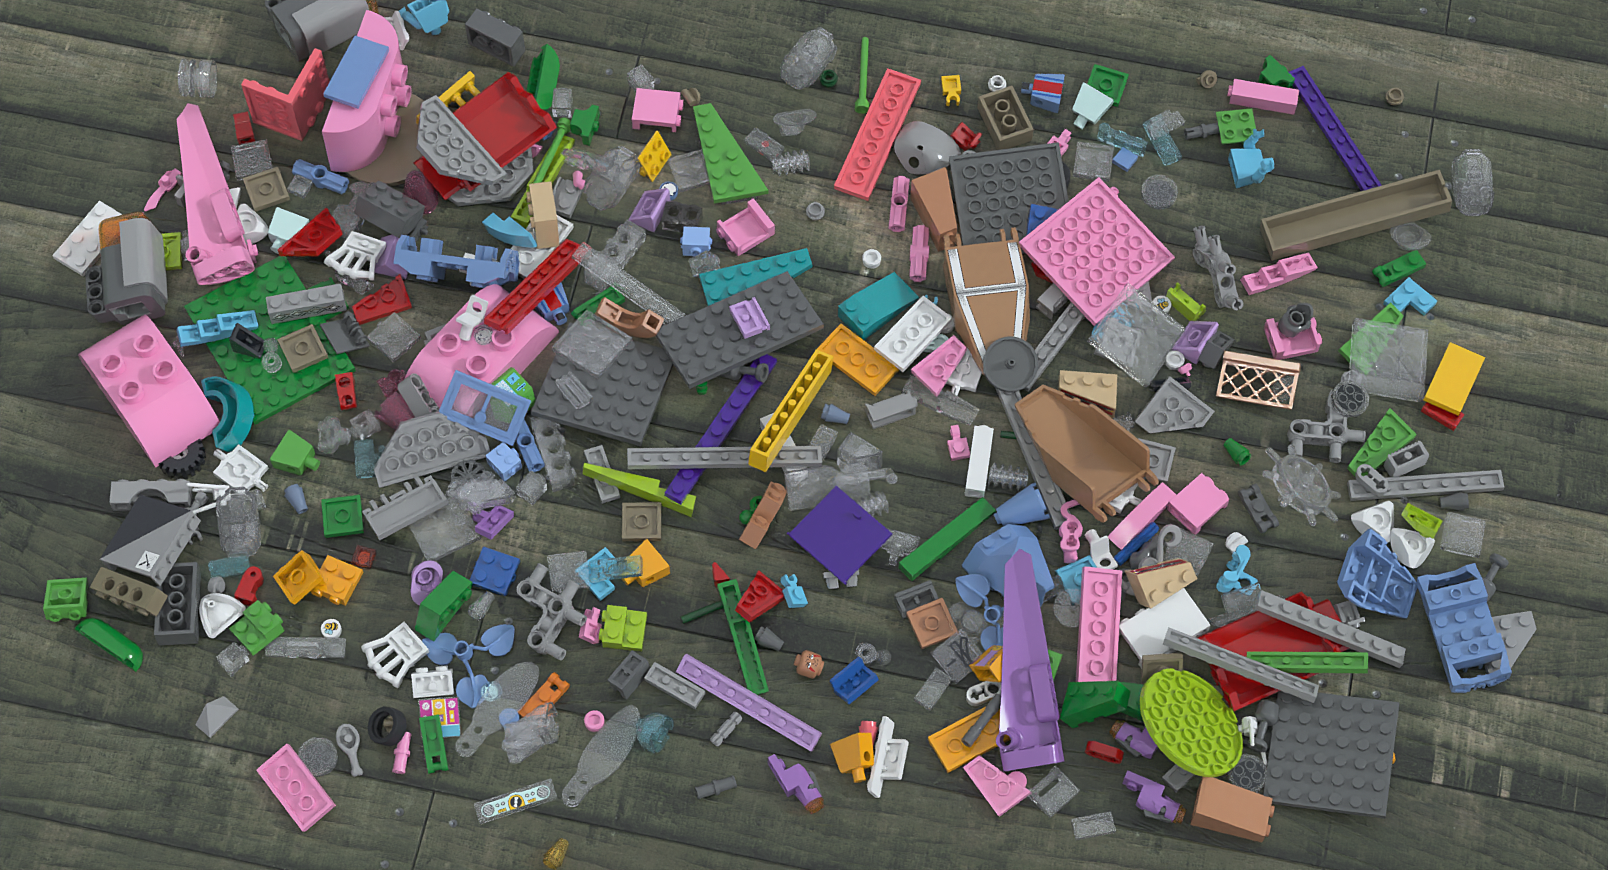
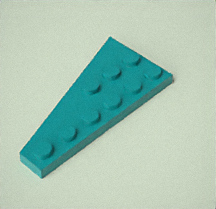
[699,248,812,306]

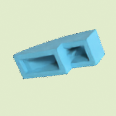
[482,213,537,248]

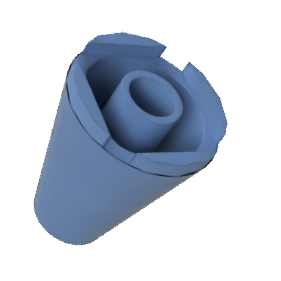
[994,482,1050,527]

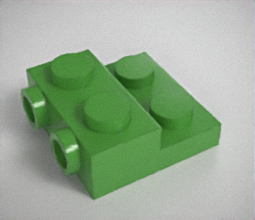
[43,577,88,622]
[229,600,284,656]

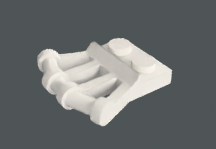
[324,231,386,280]
[361,622,429,688]

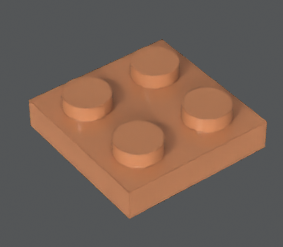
[906,598,958,649]

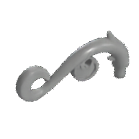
[1121,524,1182,596]

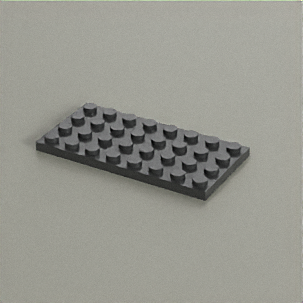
[656,271,824,389]

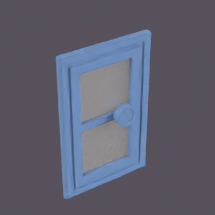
[439,370,531,446]

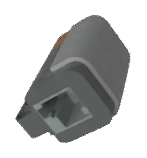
[265,0,379,62]
[85,211,168,325]

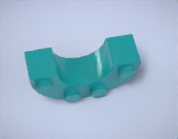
[201,376,254,452]

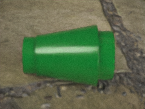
[1223,438,1251,466]

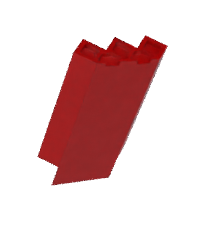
[413,72,557,200]
[1198,592,1349,711]

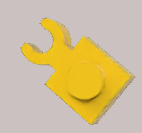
[941,75,961,106]

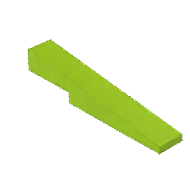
[511,135,575,229]
[583,463,696,517]

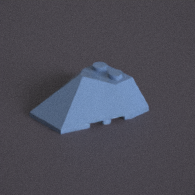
[962,524,1054,597]
[1337,528,1417,619]

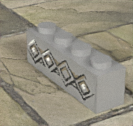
[266,283,347,324]

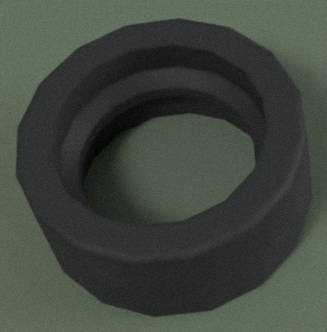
[367,706,407,746]

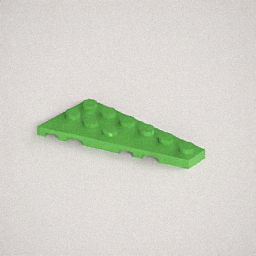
[693,103,768,204]

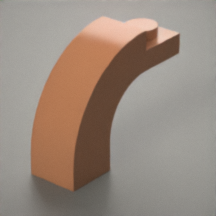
[594,297,664,338]

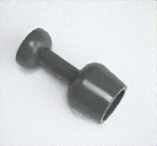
[721,363,769,382]
[1482,553,1509,602]
[1247,700,1279,752]

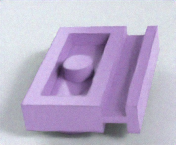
[729,297,770,339]

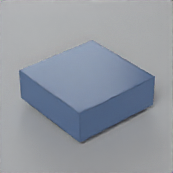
[1112,147,1138,172]

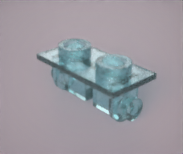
[208,554,250,578]

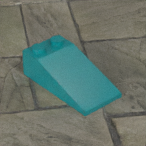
[838,272,919,340]

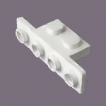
[867,716,909,798]

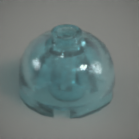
[636,712,674,754]

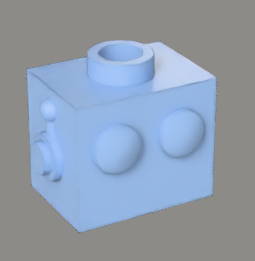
[680,227,712,257]
[486,442,522,482]

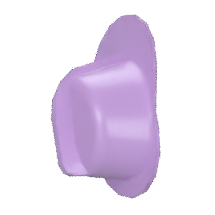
[411,560,443,605]

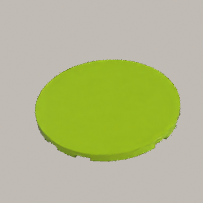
[1140,668,1243,777]

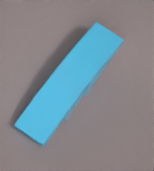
[177,310,258,347]

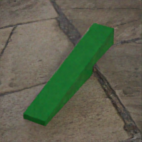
[898,497,996,581]
[717,579,769,695]

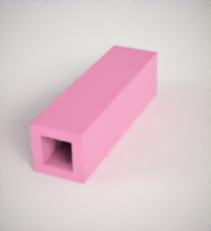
[1227,79,1299,115]

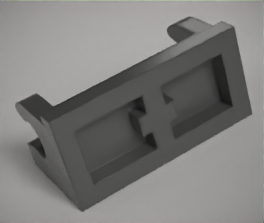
[894,580,938,620]
[607,650,651,700]

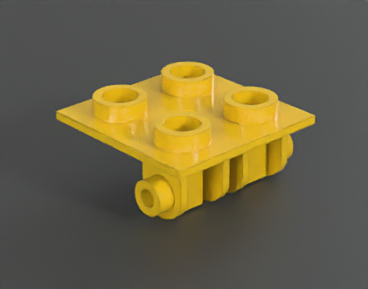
[637,131,672,182]

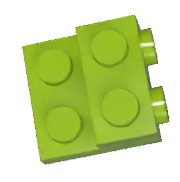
[599,605,647,652]

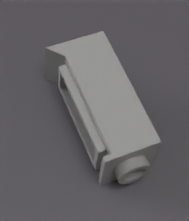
[1036,283,1069,320]
[865,390,918,429]

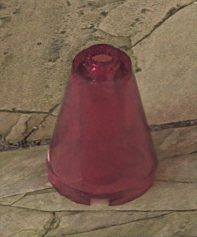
[403,170,438,215]
[374,392,415,431]

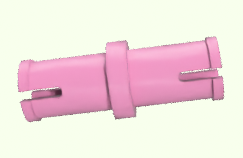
[392,732,412,774]

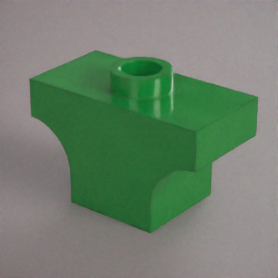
[1258,55,1295,89]
[570,105,600,146]

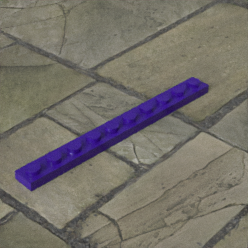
[1289,66,1382,191]
[664,354,777,505]

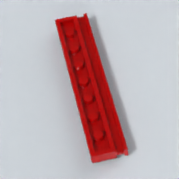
[484,239,589,335]

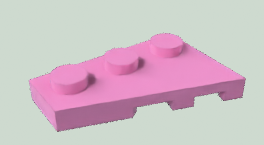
[911,335,967,397]
[963,756,1032,817]

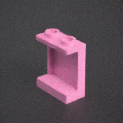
[632,88,684,132]
[716,198,775,256]
[1264,317,1322,360]
[1167,473,1229,536]

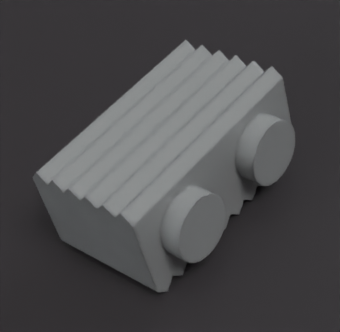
[1383,441,1429,477]

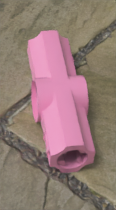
[889,176,910,232]
[910,225,929,282]

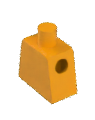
[621,539,670,587]
[830,733,874,783]

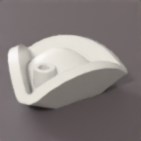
[237,204,269,245]
[1351,501,1394,543]
[1390,528,1435,568]
[199,593,246,638]

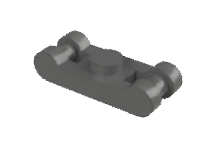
[1238,483,1279,534]

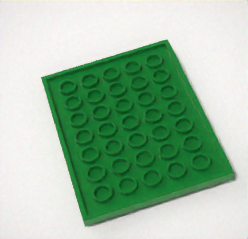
[184,256,356,425]

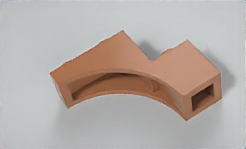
[739,481,787,549]

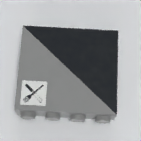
[99,495,201,586]

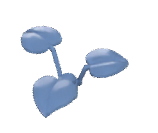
[956,574,1046,651]
[422,624,515,708]

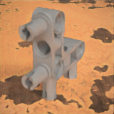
[1193,226,1243,310]
[1287,388,1366,463]
[517,563,587,660]

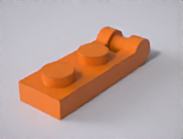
[518,672,570,727]

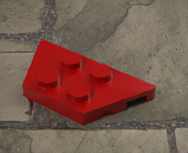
[278,208,343,256]

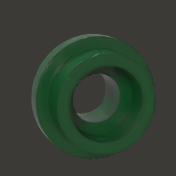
[820,69,838,87]

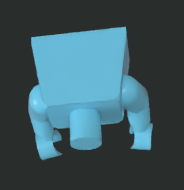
[399,0,449,35]
[1228,129,1274,188]

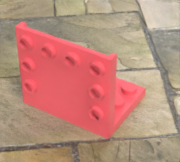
[241,48,330,141]

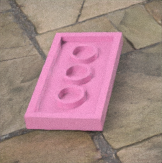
[256,744,336,832]

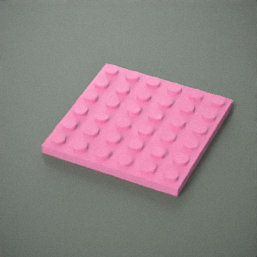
[1019,177,1175,326]

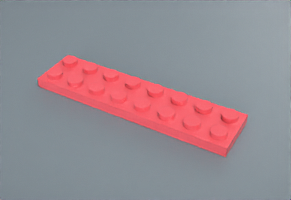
[834,68,921,201]

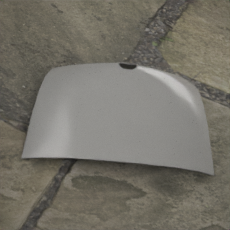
[894,121,961,174]

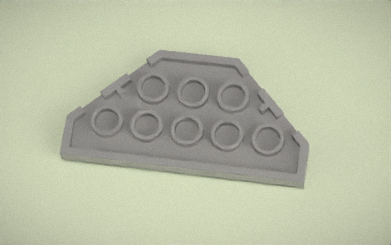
[416,95,507,185]
[448,147,534,206]
[374,411,490,488]

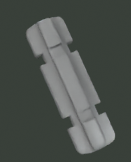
[710,712,742,746]

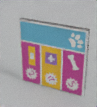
[418,696,462,739]

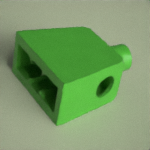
[270,430,320,475]

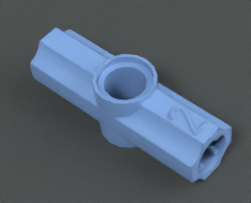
[292,159,349,194]
[508,419,545,473]

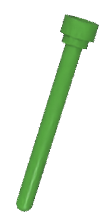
[855,37,869,114]
[533,118,571,183]

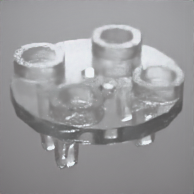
[1053,589,1081,628]

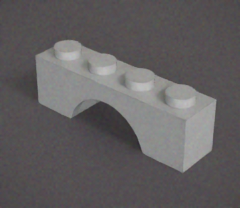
[110,479,193,511]

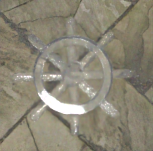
[1262,444,1341,526]

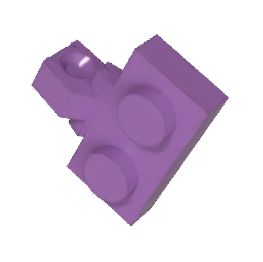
[472,504,514,540]

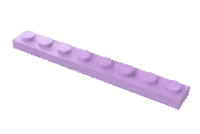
[676,654,822,751]

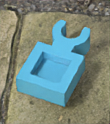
[781,574,808,608]

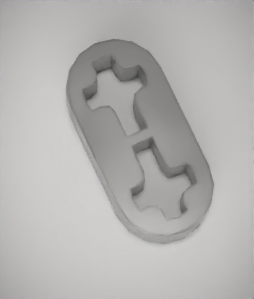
[1355,464,1389,496]

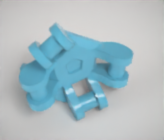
[1216,545,1258,596]

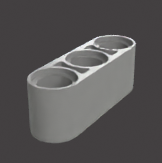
[398,373,439,418]

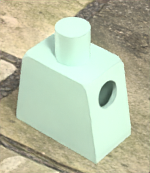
[1072,82,1114,129]
[268,207,309,254]

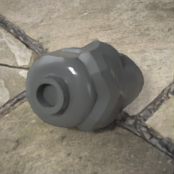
[1278,303,1313,337]

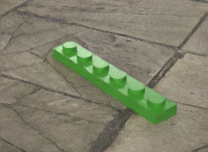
[1247,652,1368,673]

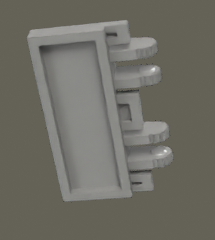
[362,475,448,540]

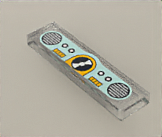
[474,778,558,824]

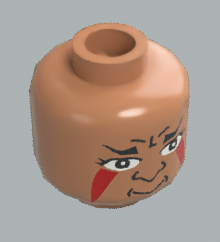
[794,650,824,679]

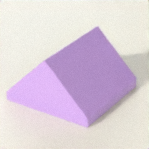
[628,188,670,232]
[375,235,417,280]
[1172,321,1219,364]

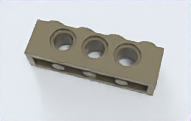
[90,567,168,617]

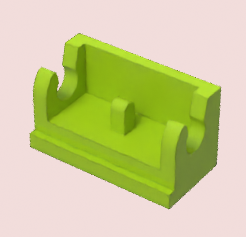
[1166,282,1206,321]

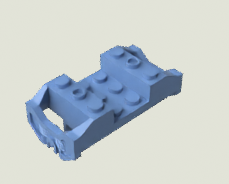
[393,235,520,288]
[1416,563,1512,693]

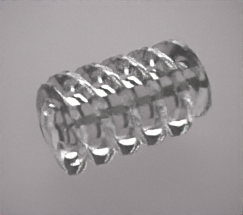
[770,149,810,177]
[988,462,1029,491]
[854,491,889,518]

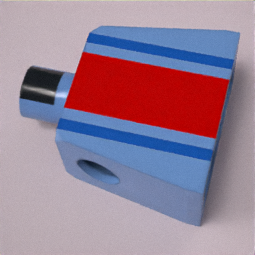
[1021,74,1065,113]
[534,282,569,325]

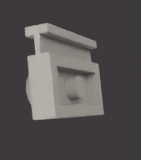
[553,177,584,218]

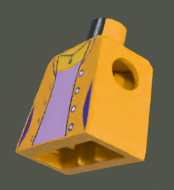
[969,645,1003,682]

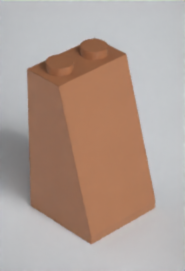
[910,167,957,252]
[1190,777,1275,842]

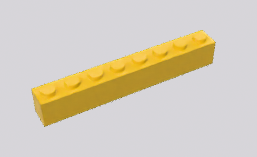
[748,349,833,472]

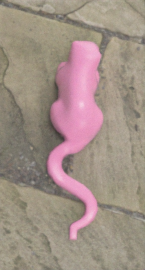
[1059,500,1083,563]

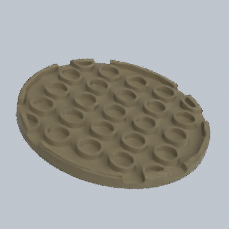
[344,93,424,186]

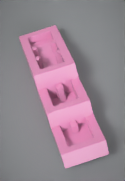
[1240,253,1318,295]
[1108,482,1176,550]

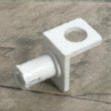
[456,295,488,341]
[1085,529,1118,570]

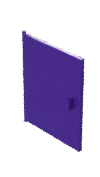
[787,486,893,585]

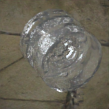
[178,58,217,98]

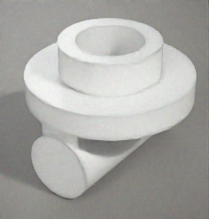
[1225,532,1248,553]

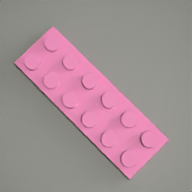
[1076,567,1122,682]

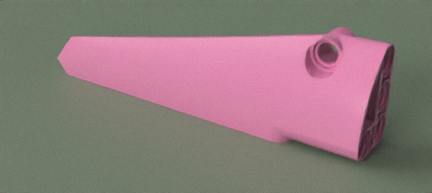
[177,103,255,285]

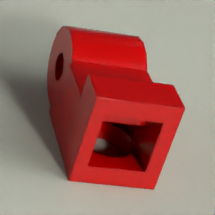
[233,111,256,148]
[335,372,357,410]
[234,566,264,606]

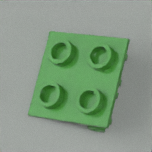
[1216,108,1256,145]

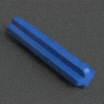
[1114,522,1159,566]

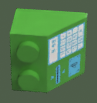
[490,367,536,424]

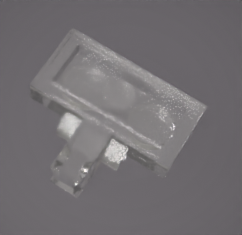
[880,528,920,566]

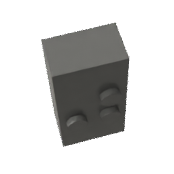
[154,562,201,645]

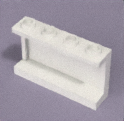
[1119,588,1210,668]

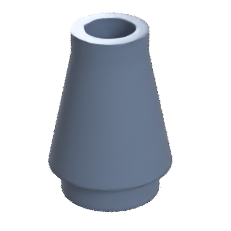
[821,403,850,425]
[284,484,308,514]

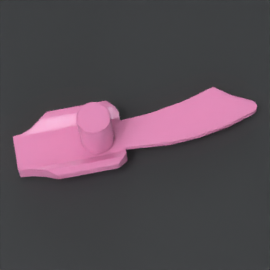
[144,169,182,212]

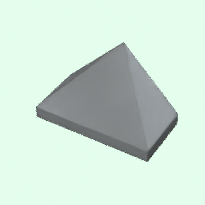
[196,696,239,738]

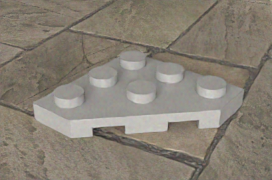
[1134,376,1215,433]
[1484,611,1536,674]

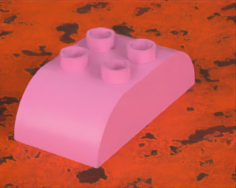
[322,10,411,172]
[405,284,559,418]
[78,314,220,468]

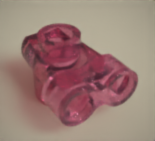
[377,369,406,399]

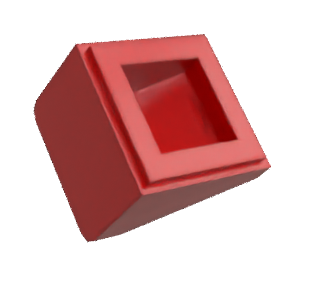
[712,562,730,588]

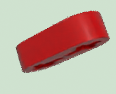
[1085,741,1124,764]

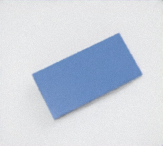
[323,35,389,109]

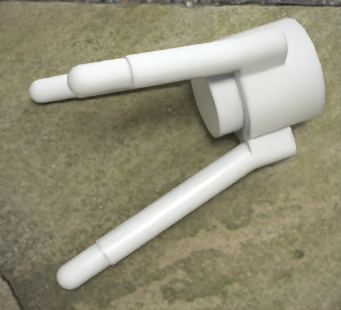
[186,483,231,514]
[1238,716,1268,766]

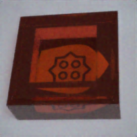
[351,545,376,569]

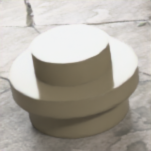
[1385,88,1404,105]

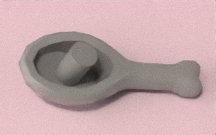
[336,724,363,777]

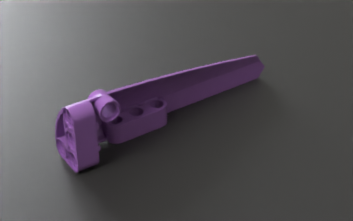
[996,549,1064,772]

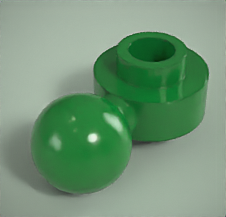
[739,496,763,525]

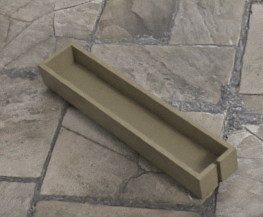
[1260,170,1452,261]

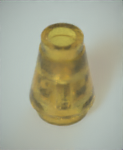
[543,838,570,870]

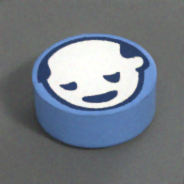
[659,182,678,201]

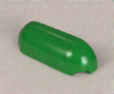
[527,44,560,110]
[74,618,143,672]

